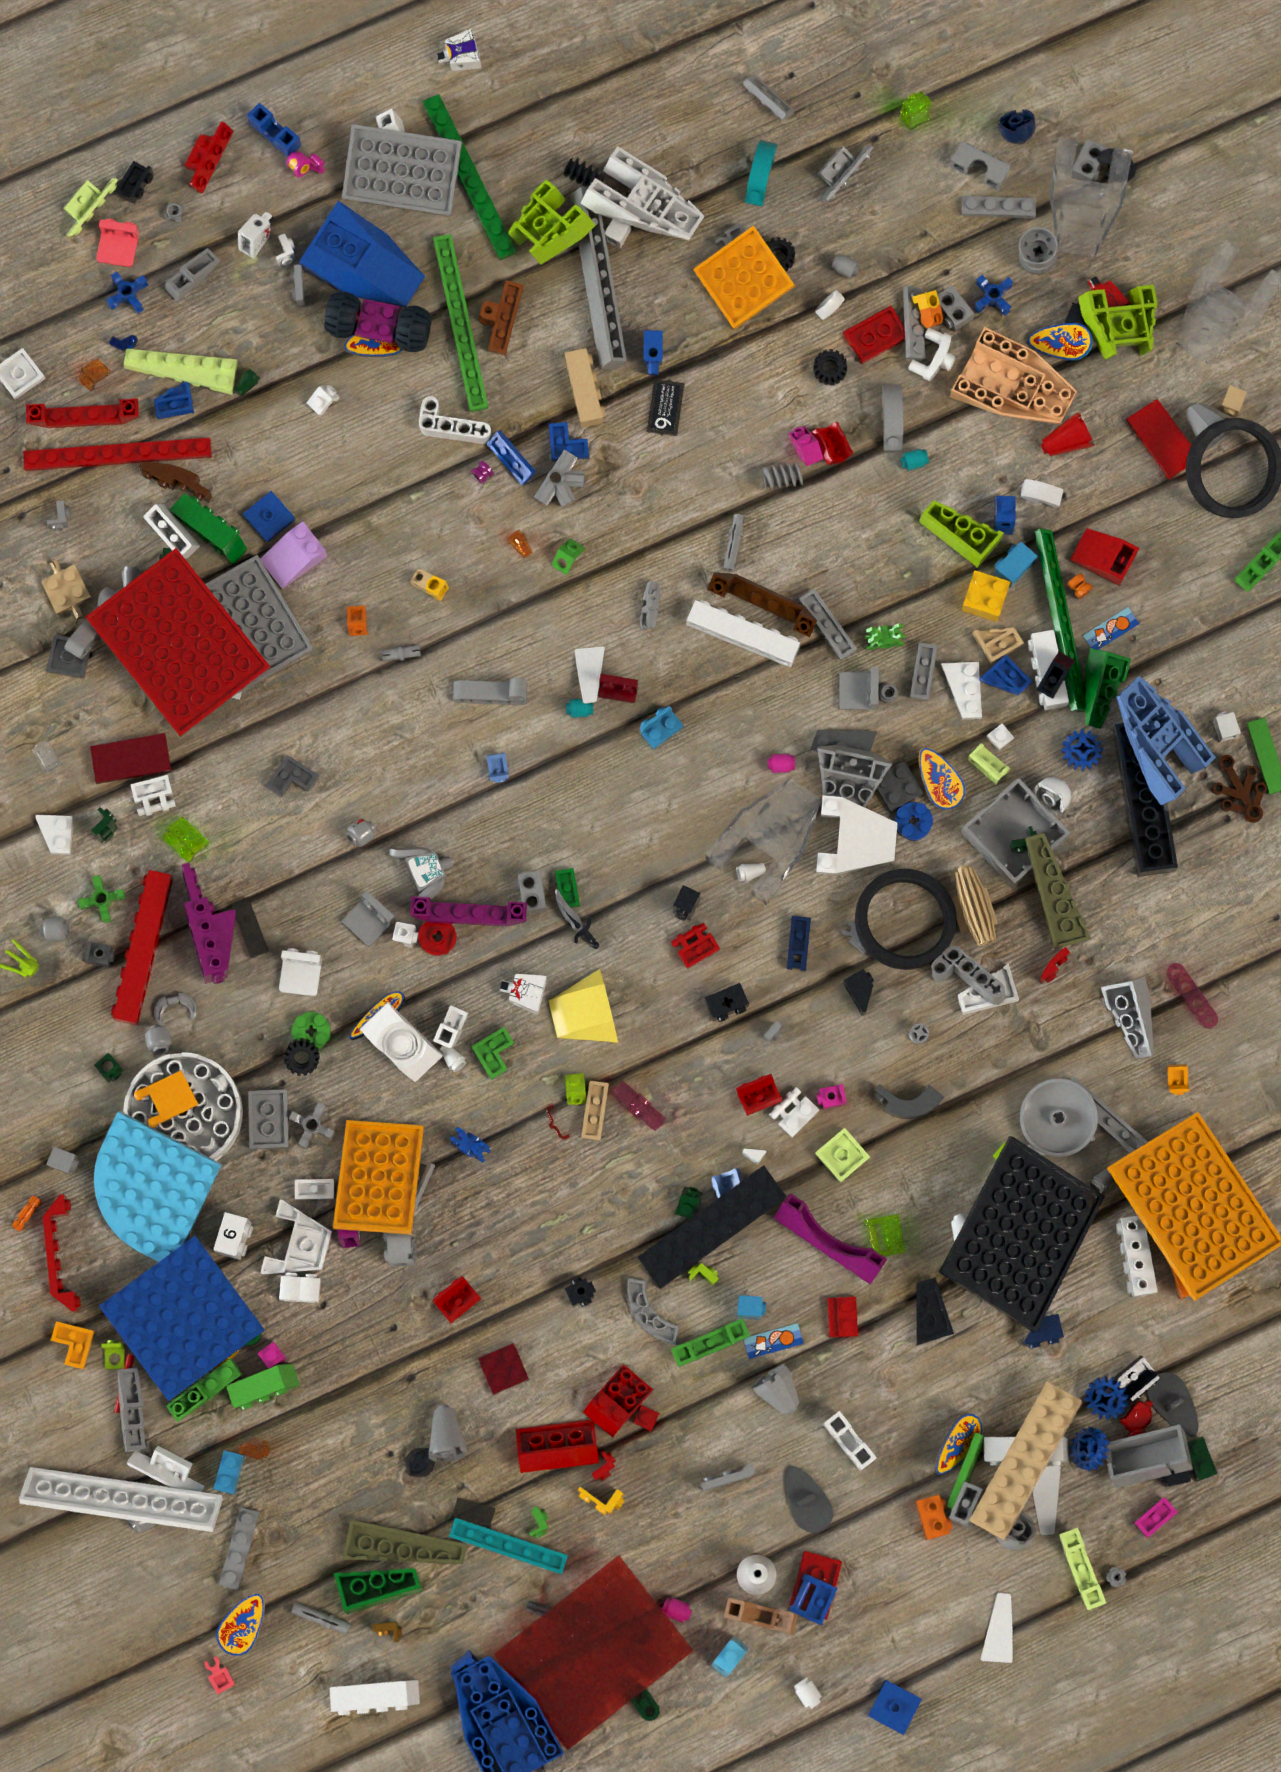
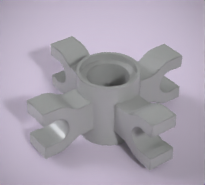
[289,1102,335,1149]

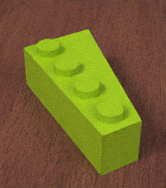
[919,500,1004,568]

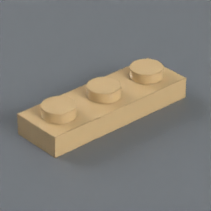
[581,1081,609,1141]

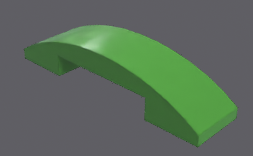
[671,1318,750,1367]

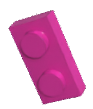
[1134,1497,1177,1538]

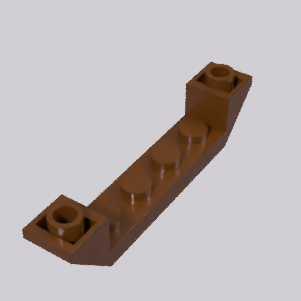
[707,572,817,638]

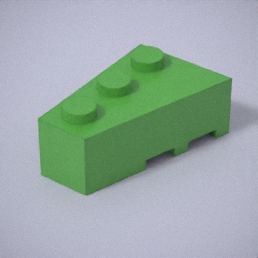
[226,1364,300,1410]

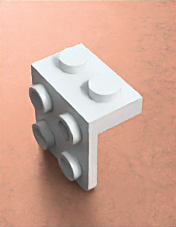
[279,948,322,996]

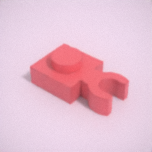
[204,1656,236,1695]

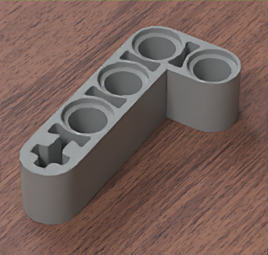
[64,587,116,659]
[453,678,528,705]
[931,946,1005,1005]

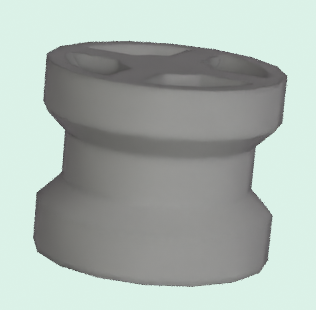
[909,1023,929,1045]

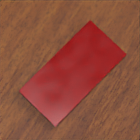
[1126,399,1191,480]

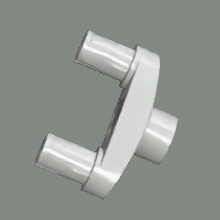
[908,328,956,382]

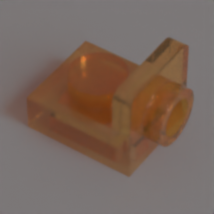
[78,358,110,391]
[238,1440,270,1461]

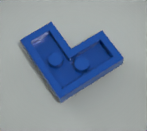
[549,422,589,462]

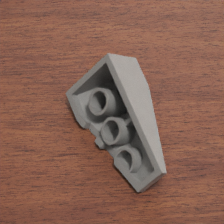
[1101,976,1154,1059]

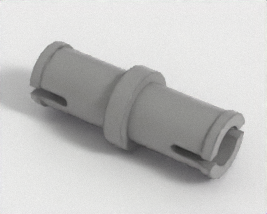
[382,644,421,662]

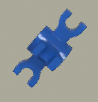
[106,271,149,314]
[974,274,1013,316]
[450,1127,491,1163]

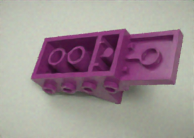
[182,863,236,984]

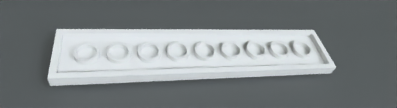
[19,1467,223,1532]

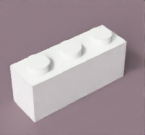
[143,504,200,559]

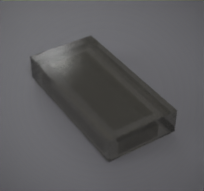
[452,1497,496,1528]

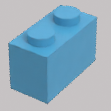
[994,541,1037,588]
[737,1295,766,1320]
[213,1450,246,1495]

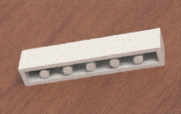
[686,600,800,668]

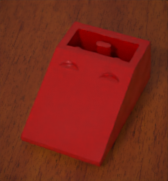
[1069,528,1139,586]
[583,1364,654,1438]

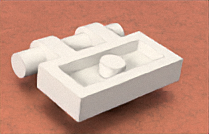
[131,775,176,816]
[769,1087,819,1138]

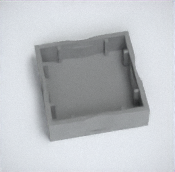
[961,777,1071,888]

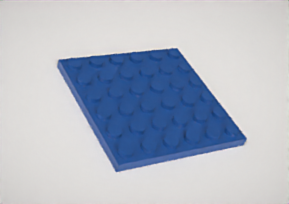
[99,1236,265,1402]

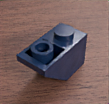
[1023,1314,1064,1349]

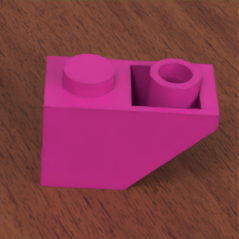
[788,426,824,466]

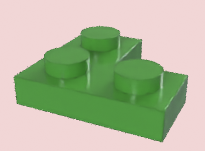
[471,1027,515,1080]

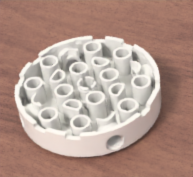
[123,1052,243,1161]

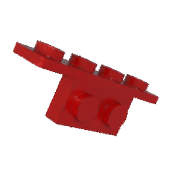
[184,121,233,193]

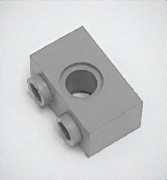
[949,1482,985,1530]

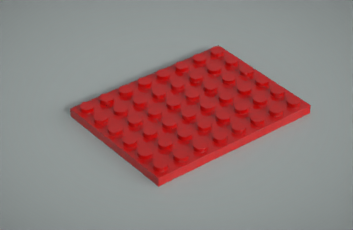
[86,548,271,737]

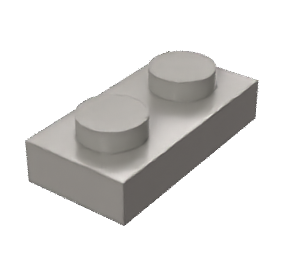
[291,265,305,307]

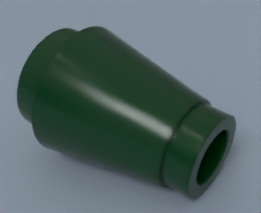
[234,368,260,396]

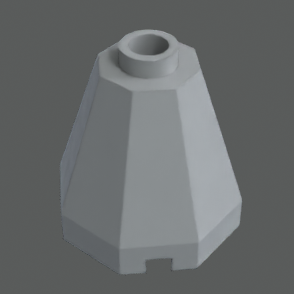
[1187,402,1231,449]
[752,1364,799,1415]

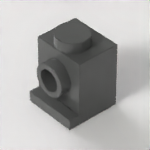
[84,942,115,967]

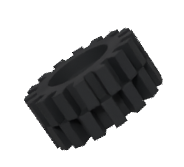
[766,237,795,272]
[813,349,847,386]
[284,1038,320,1076]

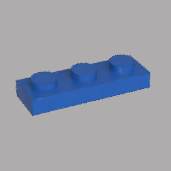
[487,430,536,485]

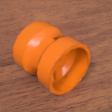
[1067,573,1093,600]

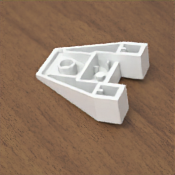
[816,796,897,875]

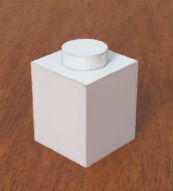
[605,219,631,249]
[1213,711,1241,743]

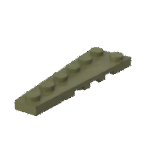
[1025,833,1091,949]
[342,1520,467,1564]

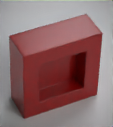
[633,1405,660,1431]

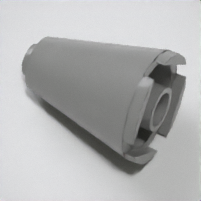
[429,1405,468,1462]

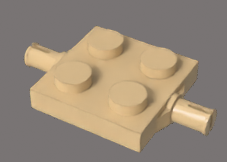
[41,560,92,620]

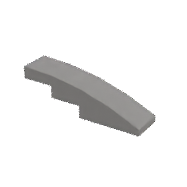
[117,1368,146,1453]

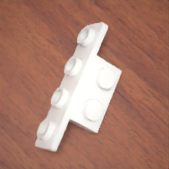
[127,1446,204,1492]

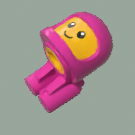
[287,151,325,178]

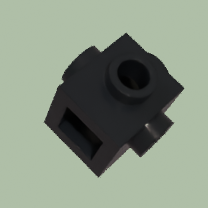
[565,1277,596,1308]

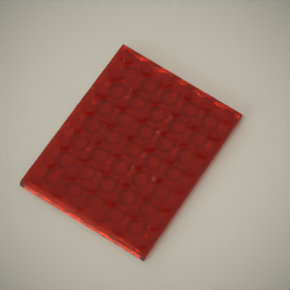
[494,1554,694,1750]

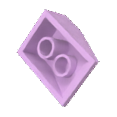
[260,522,327,589]

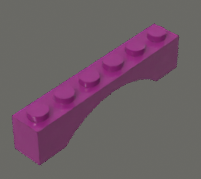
[773,1193,887,1285]

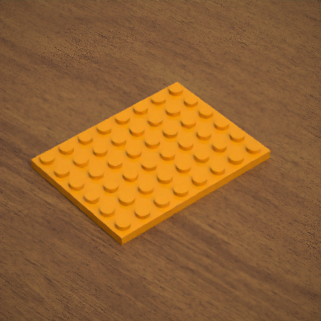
[1107,1112,1281,1301]

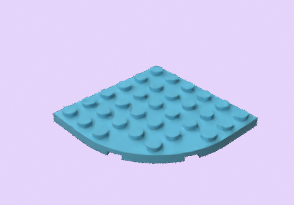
[94,1111,223,1262]

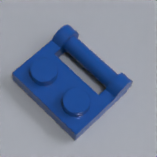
[788,1574,838,1626]

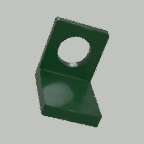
[94,1053,124,1083]

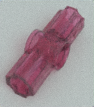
[612,1081,666,1132]

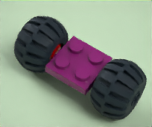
[324,292,431,352]

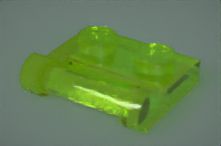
[864,1214,906,1257]

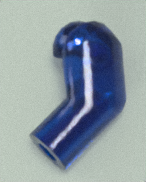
[109,335,138,351]

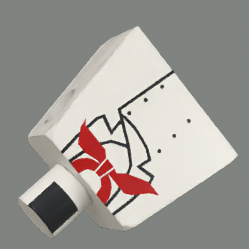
[238,212,274,259]
[500,974,547,1015]

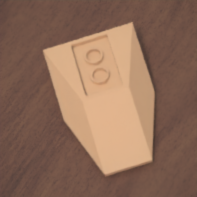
[950,327,1077,424]

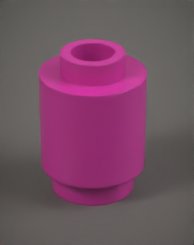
[767,753,795,773]
[662,1597,693,1623]

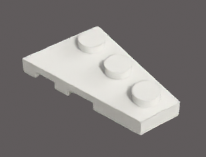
[940,662,982,720]

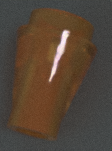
[507,530,533,558]

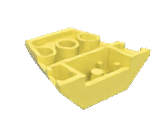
[548,969,618,1043]

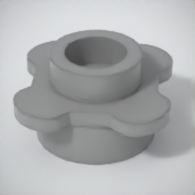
[164,203,185,223]

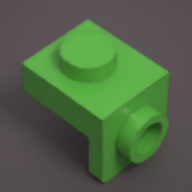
[529,1506,549,1539]

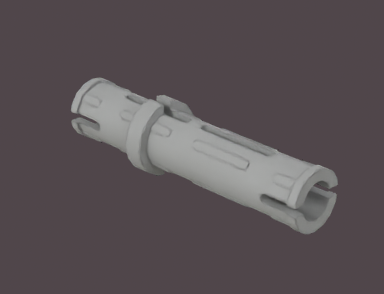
[723,514,745,572]
[291,1602,351,1635]

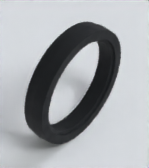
[1185,418,1281,518]
[855,869,957,970]

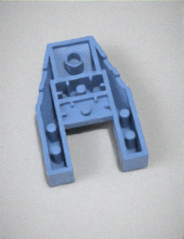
[1117,676,1216,805]

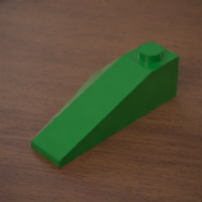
[1085,648,1131,729]

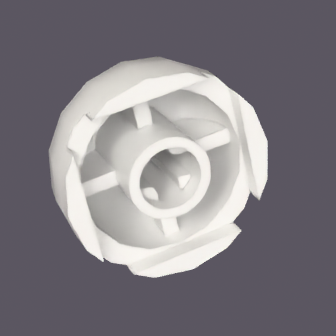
[1032,777,1072,816]

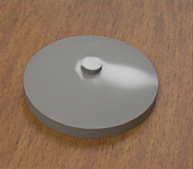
[1020,1079,1098,1157]

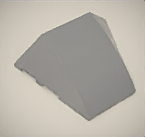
[817,745,892,808]

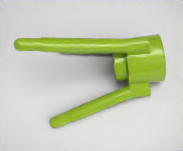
[0,939,40,978]

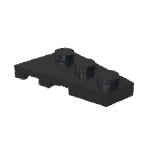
[916,1277,954,1346]

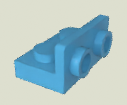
[640,706,684,750]

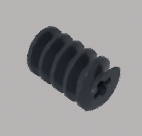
[563,158,605,187]

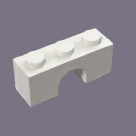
[823,1411,877,1471]

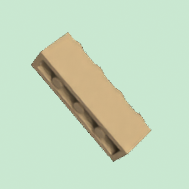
[564,348,606,428]

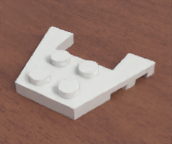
[260,1200,332,1275]

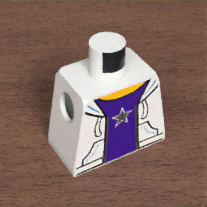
[436,29,481,71]

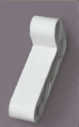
[419,396,492,444]

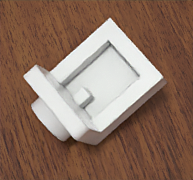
[276,233,296,266]
[306,385,340,415]
[392,922,419,948]

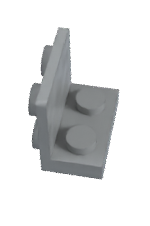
[839,667,879,710]
[342,890,396,947]

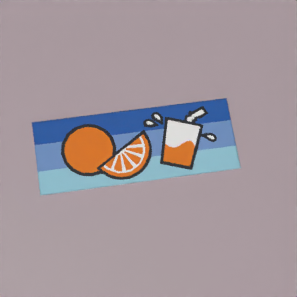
[1083,607,1140,650]
[744,1323,804,1359]

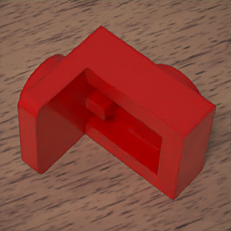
[592,1450,616,1482]

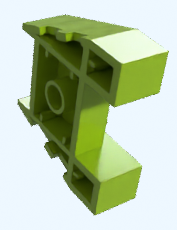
[508,179,596,265]
[1078,285,1157,360]

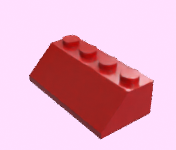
[516,1420,599,1473]

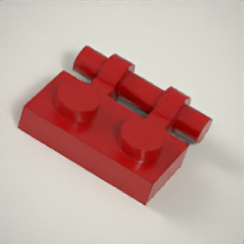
[671,922,720,969]

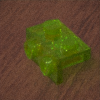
[163,816,209,863]

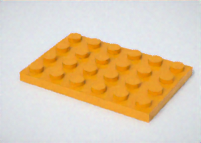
[333,1120,424,1235]

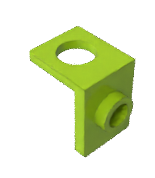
[101,1340,125,1369]

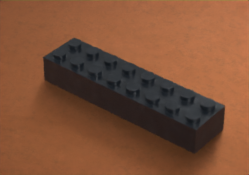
[1112,723,1178,877]

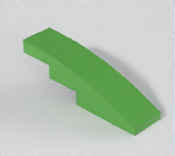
[1234,531,1281,592]

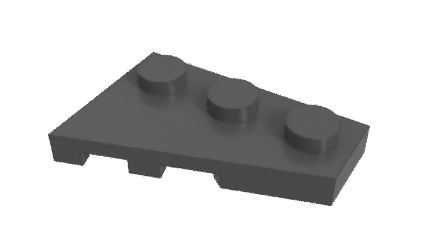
[811,730,877,752]

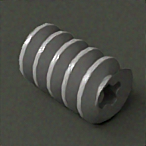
[763,462,803,490]

